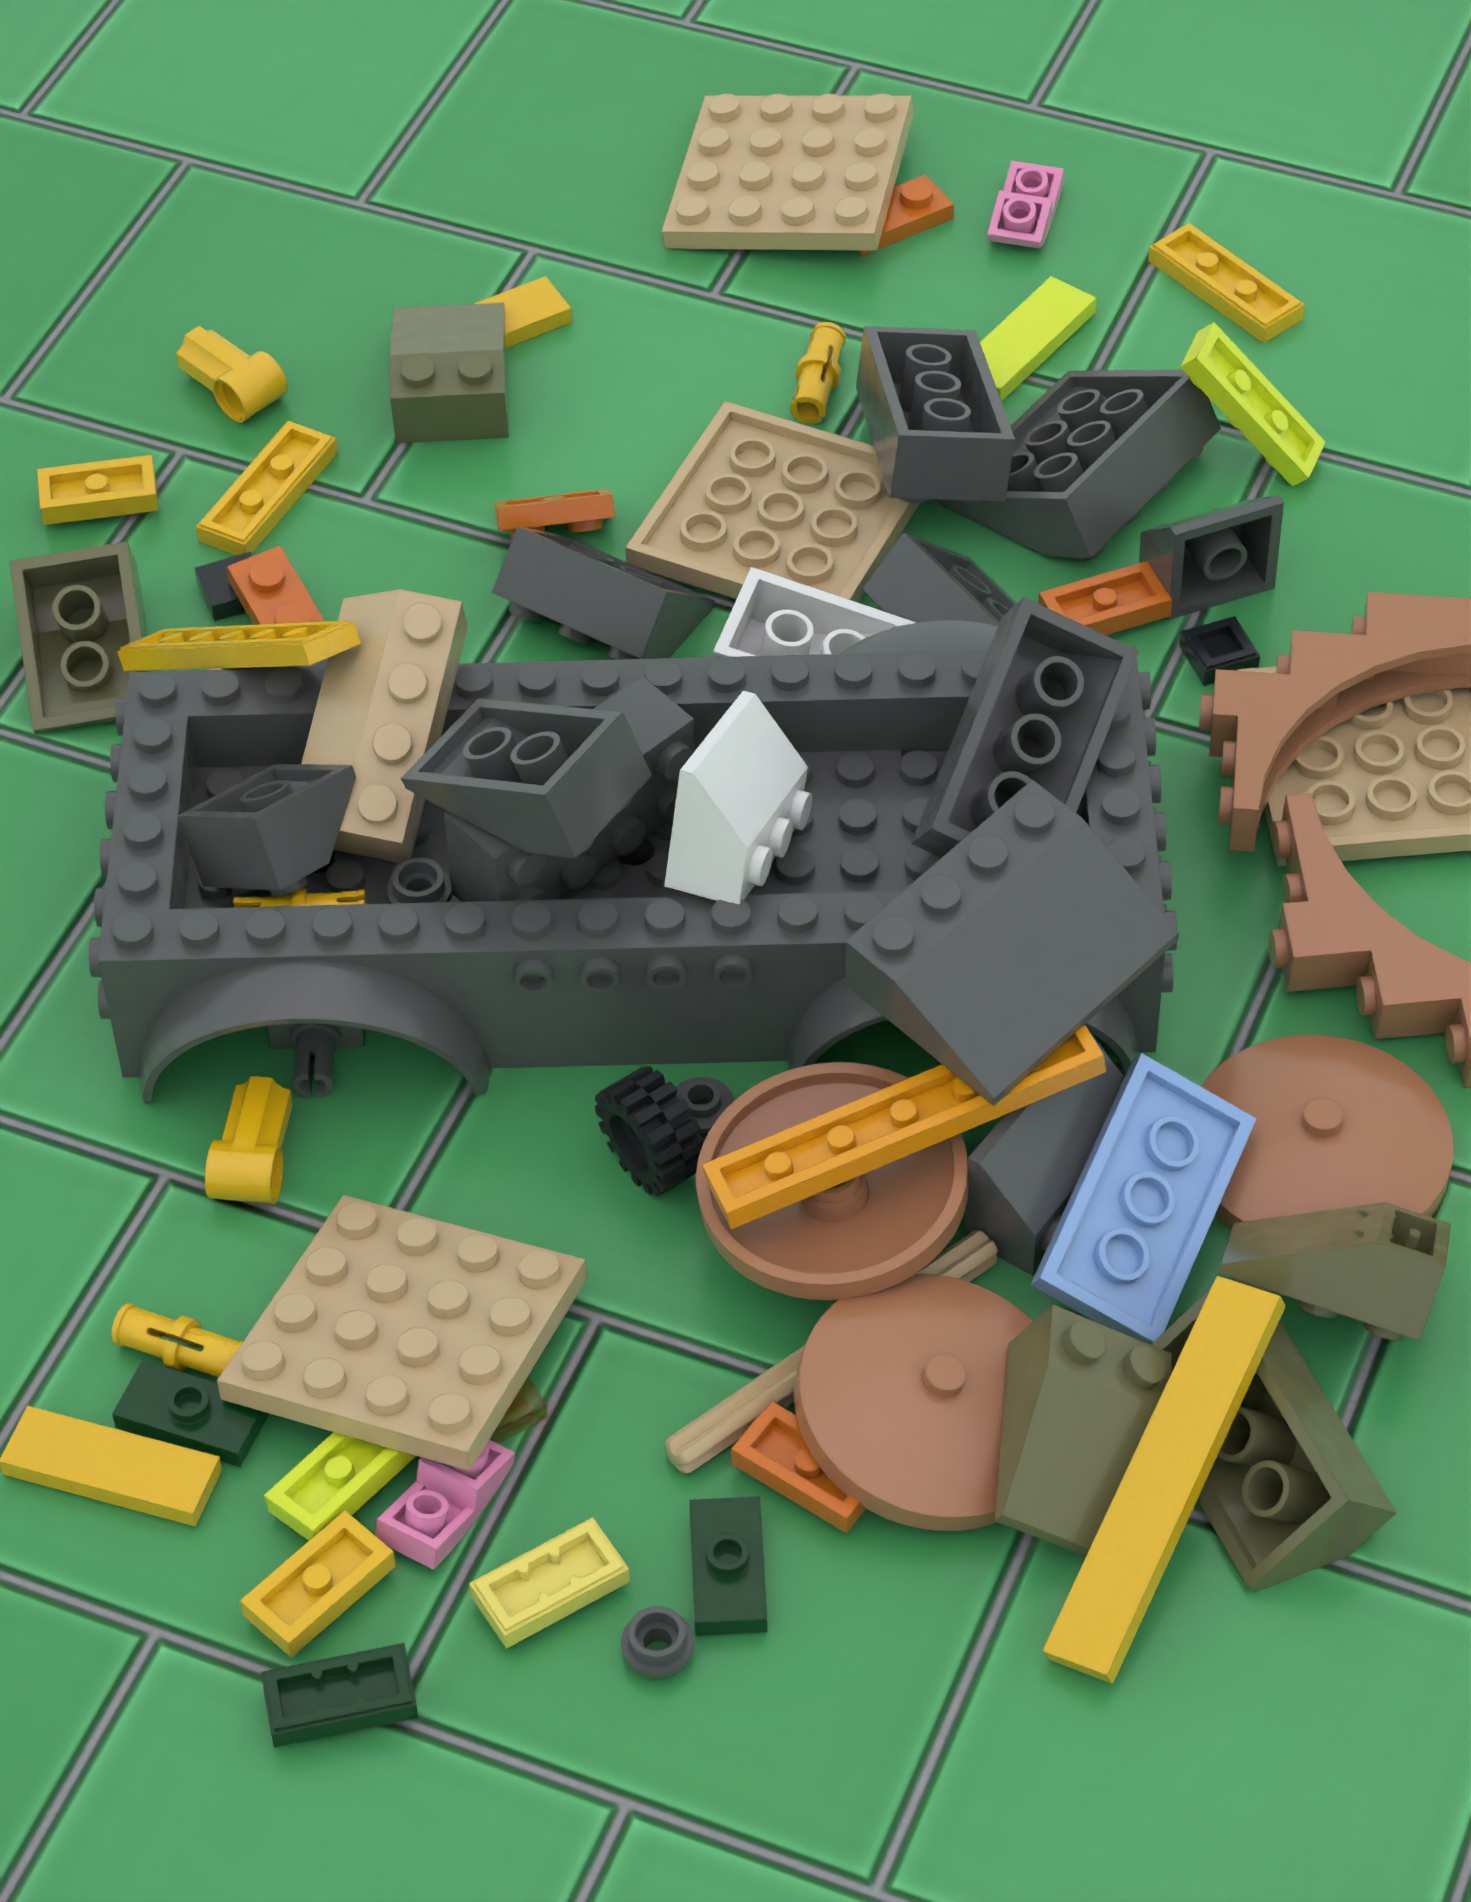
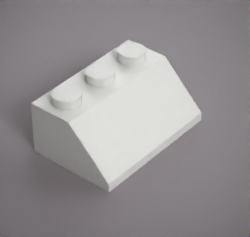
[664,691,812,905]

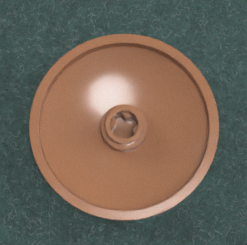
[1201,1035,1454,1230]
[696,1062,969,1300]
[794,1274,1033,1531]

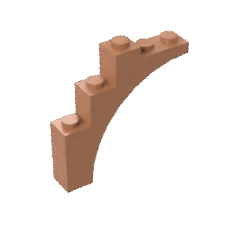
[1199,592,1471,852]
[1268,793,1471,1088]

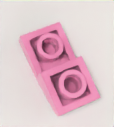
[987,161,1064,249]
[375,1440,515,1570]

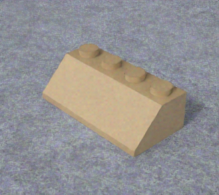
[301,589,468,863]

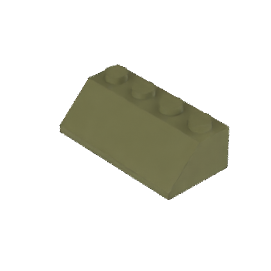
[1151,1289,1397,1591]

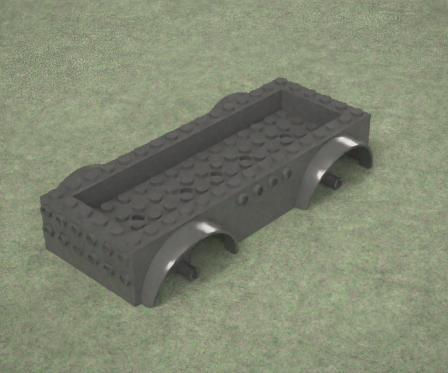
[89,620,1177,1102]

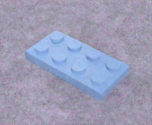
[1031,1053,1256,1345]

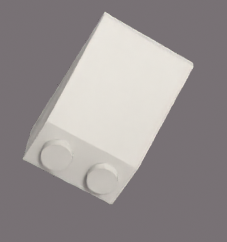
[712,567,916,657]

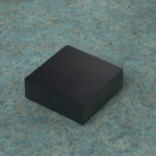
[194,552,252,621]
[1179,616,1260,686]

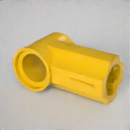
[176,326,288,423]
[205,1076,293,1204]

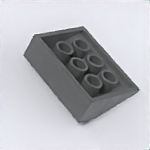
[939,370,1221,561]
[845,780,1179,1106]

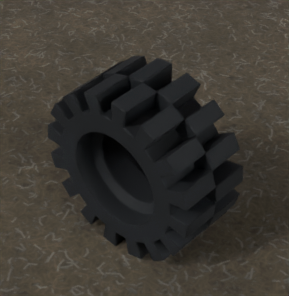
[595,1066,705,1196]

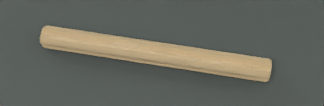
[665,1230,998,1474]

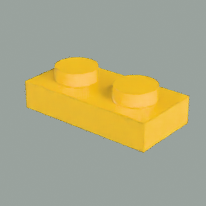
[37,455,159,525]
[240,1510,396,1658]

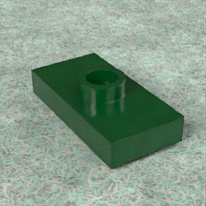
[112,1360,269,1467]
[689,1496,768,1636]
[261,1643,419,1748]

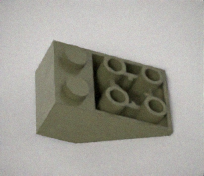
[1219,1202,1451,1341]

